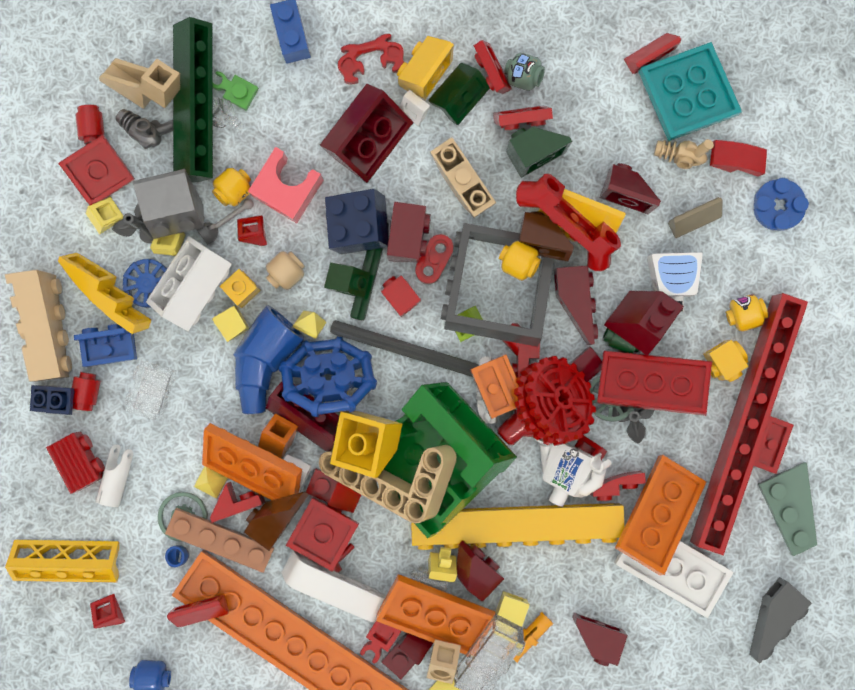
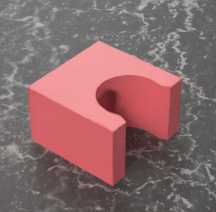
[248,147,324,223]

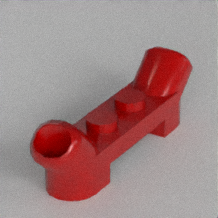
[516,173,621,271]
[497,323,540,446]

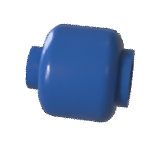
[129,660,171,690]

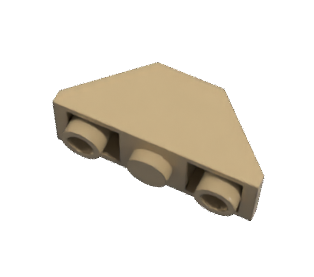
[430,137,496,218]

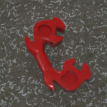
[338,34,404,85]

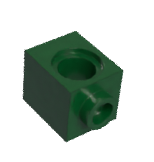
[324,262,370,298]

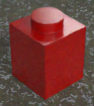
[381,275,421,317]

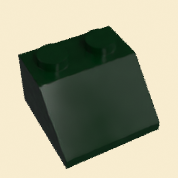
[506,127,573,178]

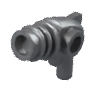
[116,109,173,149]

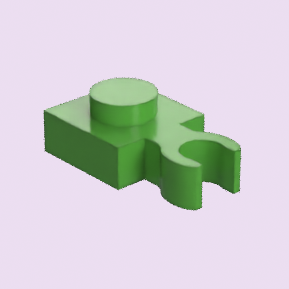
[213,71,259,111]

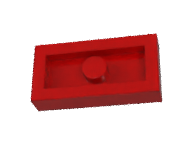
[473,40,512,94]
[754,416,794,474]

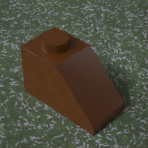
[518,211,574,262]

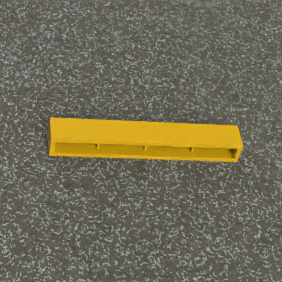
[411,503,625,550]

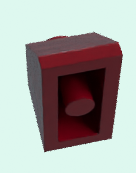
[572,613,628,667]

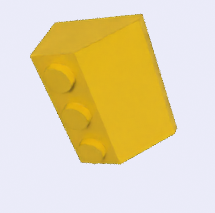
[537,189,626,242]

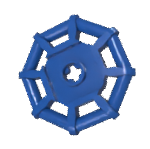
[279,336,377,417]

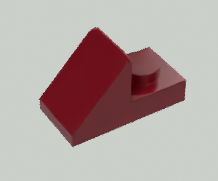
[381,633,433,680]

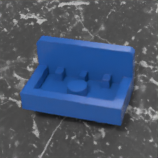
[74,324,137,367]

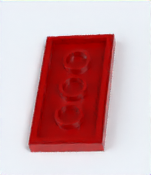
[597,351,712,416]

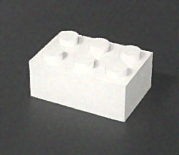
[146,236,232,331]

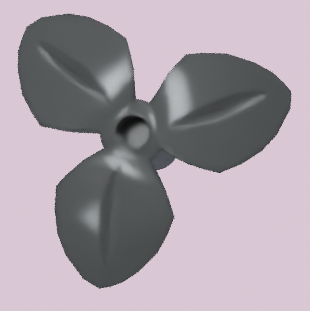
[112,204,153,244]
[612,406,655,443]

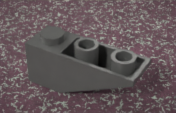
[749,577,812,664]

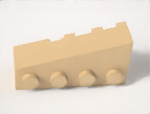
[5,270,72,382]

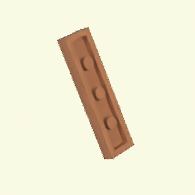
[165,508,274,573]

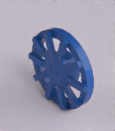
[123,259,167,308]

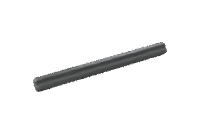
[330,320,479,377]

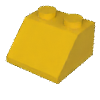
[397,36,454,100]
[330,411,402,478]

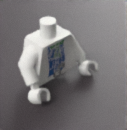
[537,439,612,507]

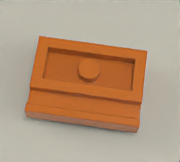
[470,354,519,419]

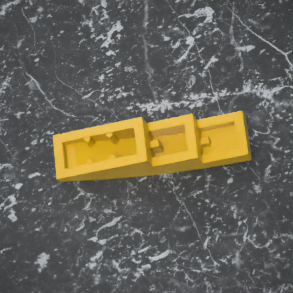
[58,253,152,334]

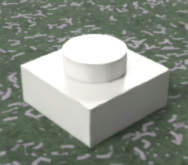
[400,90,430,126]

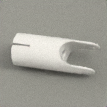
[96,444,133,507]

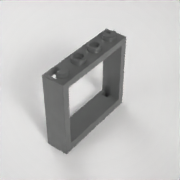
[440,223,554,347]

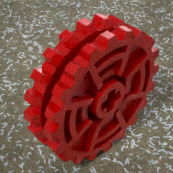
[514,356,596,446]

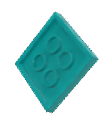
[638,42,742,141]

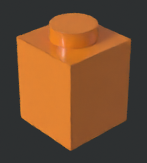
[258,413,298,459]

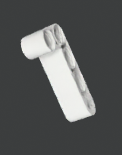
[282,550,386,623]

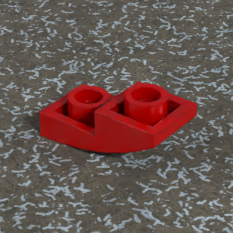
[710,140,767,177]
[590,471,646,501]

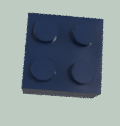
[325,188,389,254]

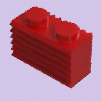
[46,431,105,494]

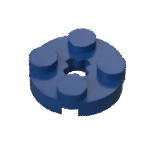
[753,178,809,231]

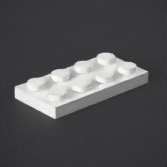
[614,541,734,618]

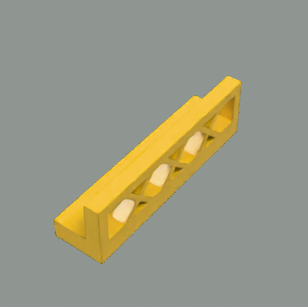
[5,540,119,583]

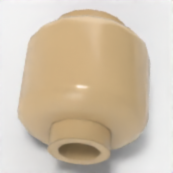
[266,251,305,290]

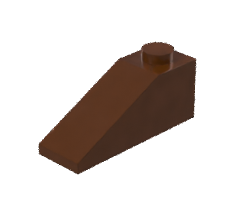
[244,491,309,551]

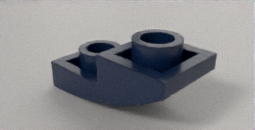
[30,385,74,415]

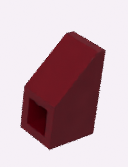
[457,540,504,602]

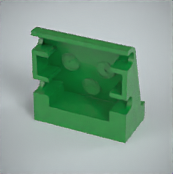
[384,382,517,539]

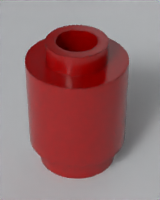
[75,105,105,145]
[72,372,101,411]

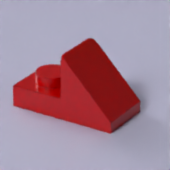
[306,468,361,513]
[210,481,266,523]

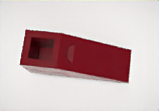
[553,265,598,345]

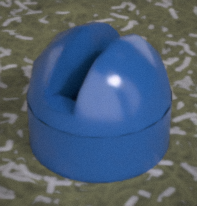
[165,545,189,568]

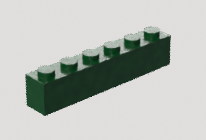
[173,17,213,183]

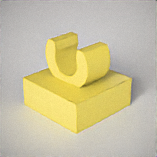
[428,547,457,582]

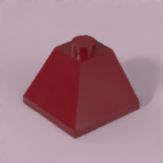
[599,163,661,214]

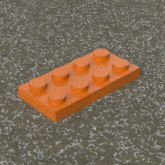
[202,423,302,500]
[615,455,706,575]
[376,574,496,658]

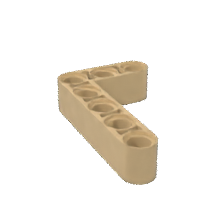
[319,445,457,523]

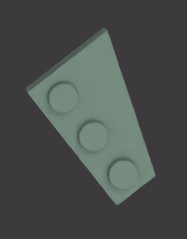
[758,462,817,556]

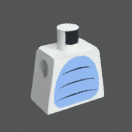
[647,252,702,312]

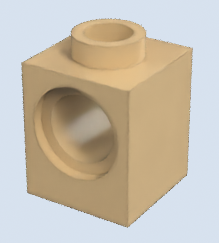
[426,640,461,684]

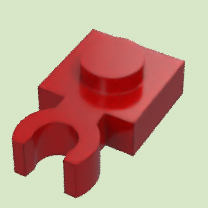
[360,621,401,664]

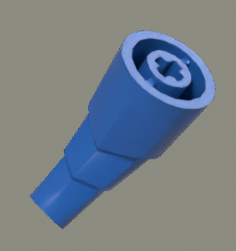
[233,305,304,414]

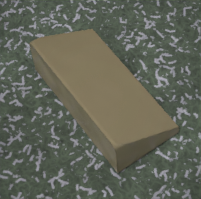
[668,197,723,238]

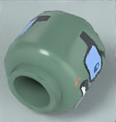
[504,53,545,91]

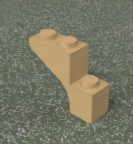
[99,58,180,109]

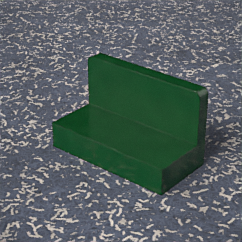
[428,63,490,125]

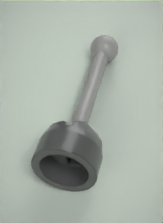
[196,199,254,245]

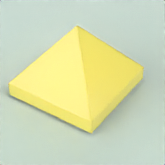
[293,311,326,339]
[194,466,228,499]

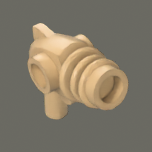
[654,139,714,169]

